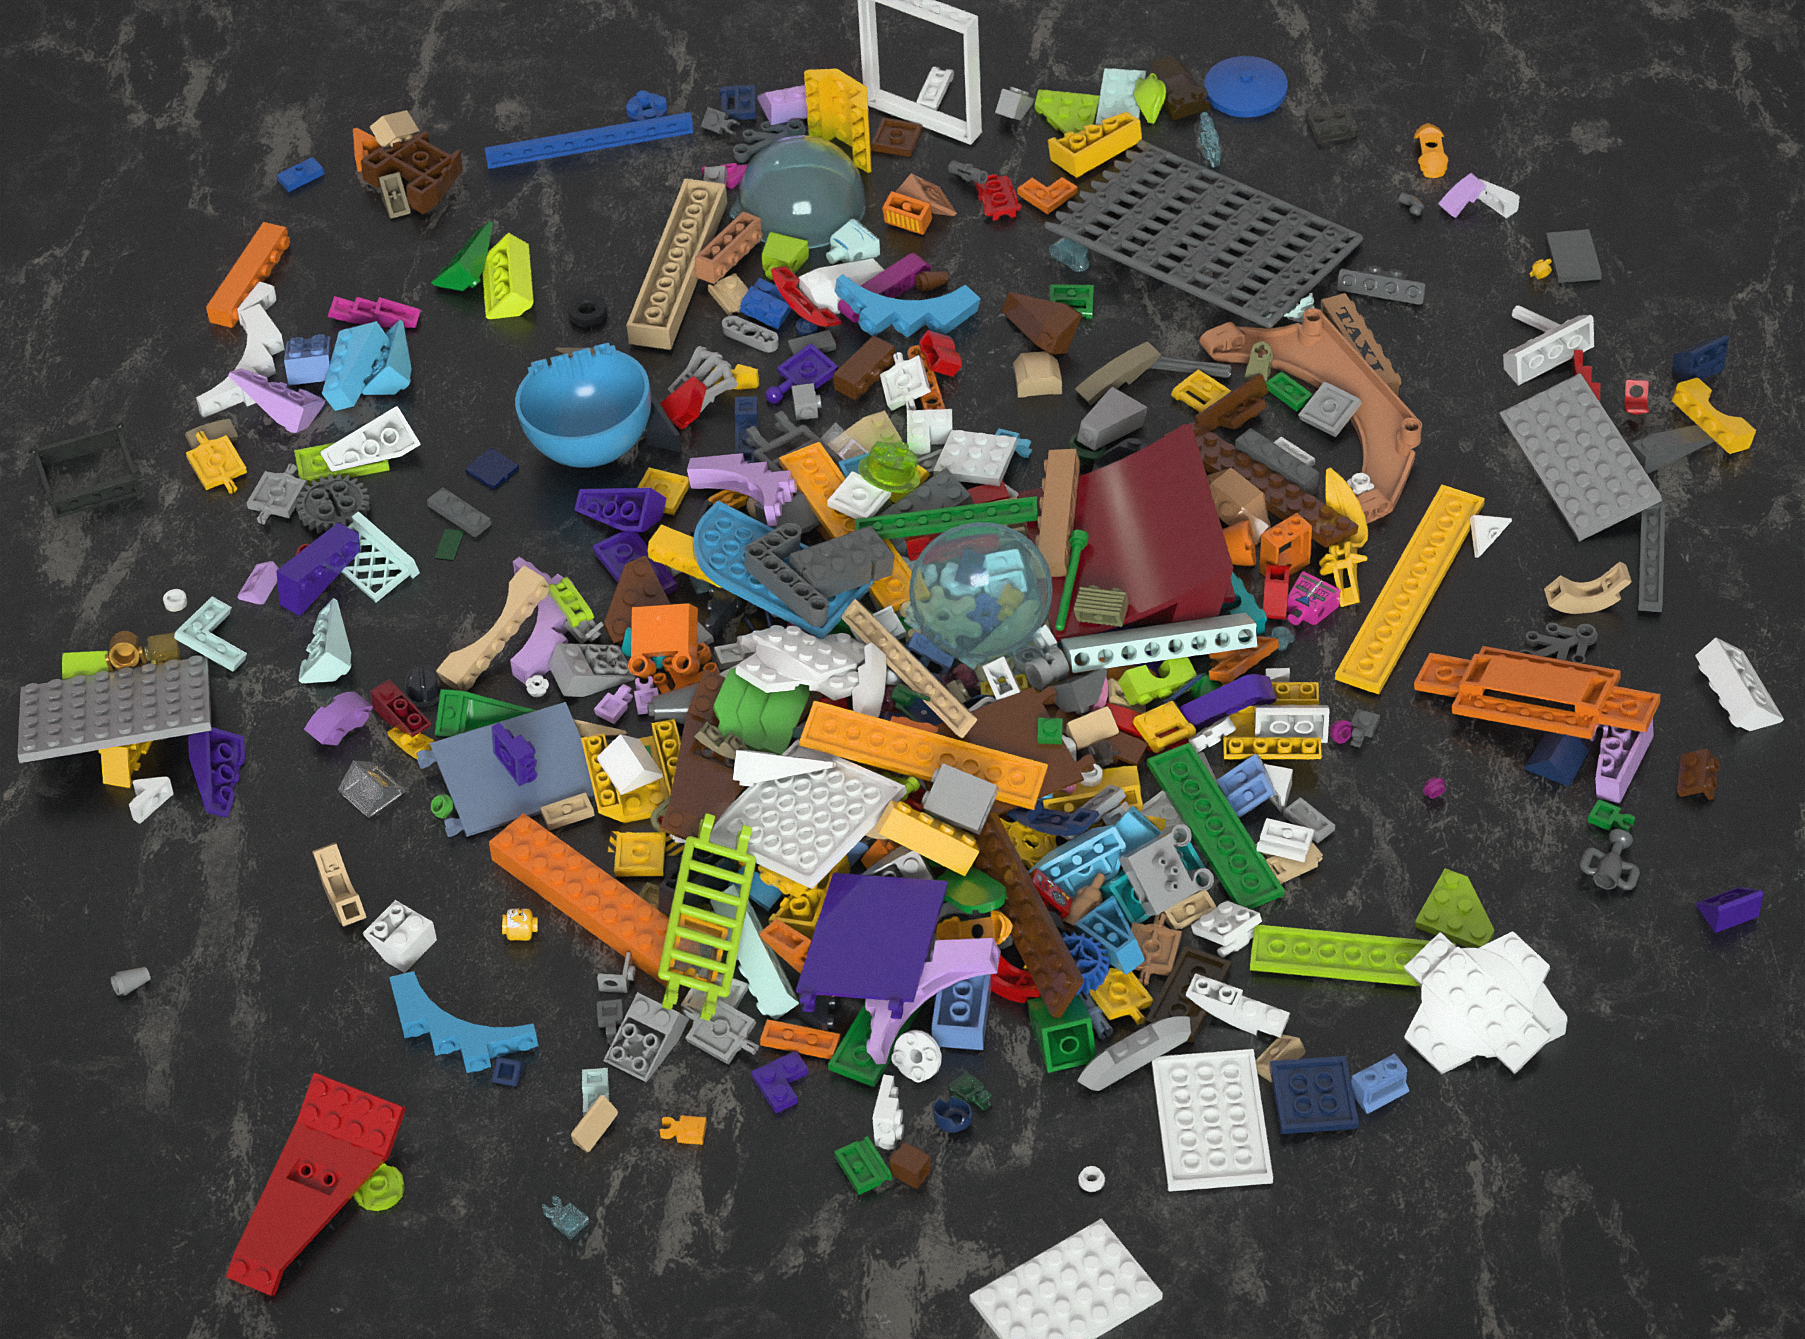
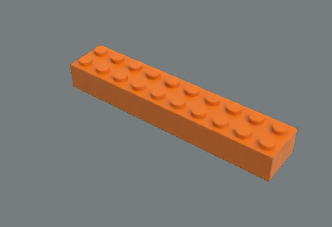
[489,813,700,987]

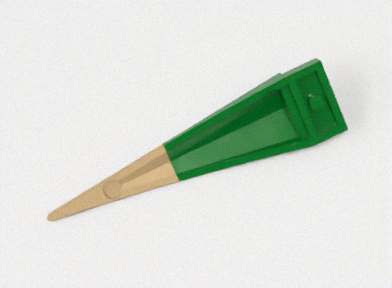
[435,689,628,738]

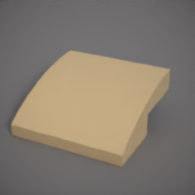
[1160,884,1217,930]

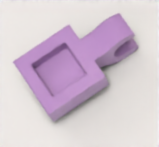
[594,684,633,724]

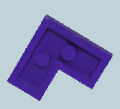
[751,1050,808,1114]

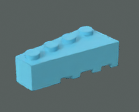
[322,321,389,411]

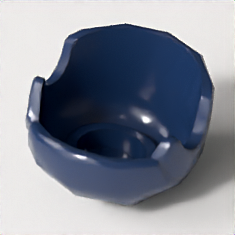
[932,1096,973,1133]

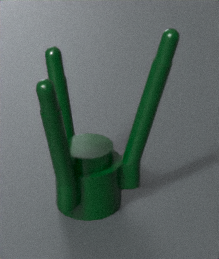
[891,683,930,723]

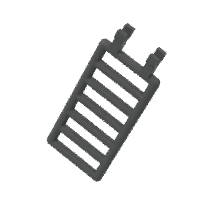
[746,411,892,517]

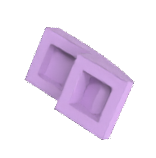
[1438,173,1486,218]

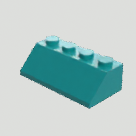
[1099,834,1206,927]

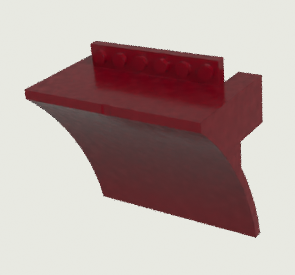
[1017,424,1236,642]

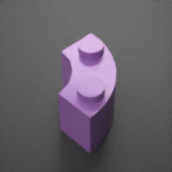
[304,692,373,745]

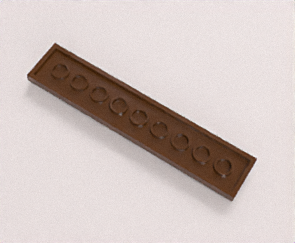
[1163,422,1359,548]
[973,812,1084,1018]

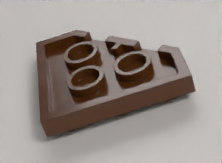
[603,555,671,645]

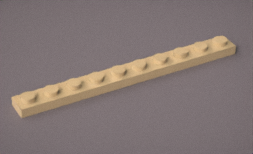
[841,599,978,738]

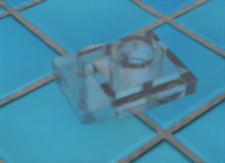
[820,422,869,460]

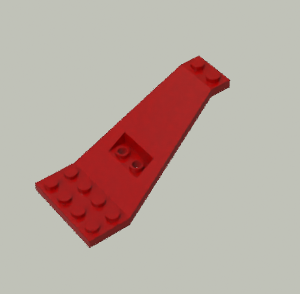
[226,1073,407,1295]

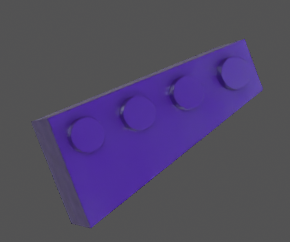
[276,522,360,616]

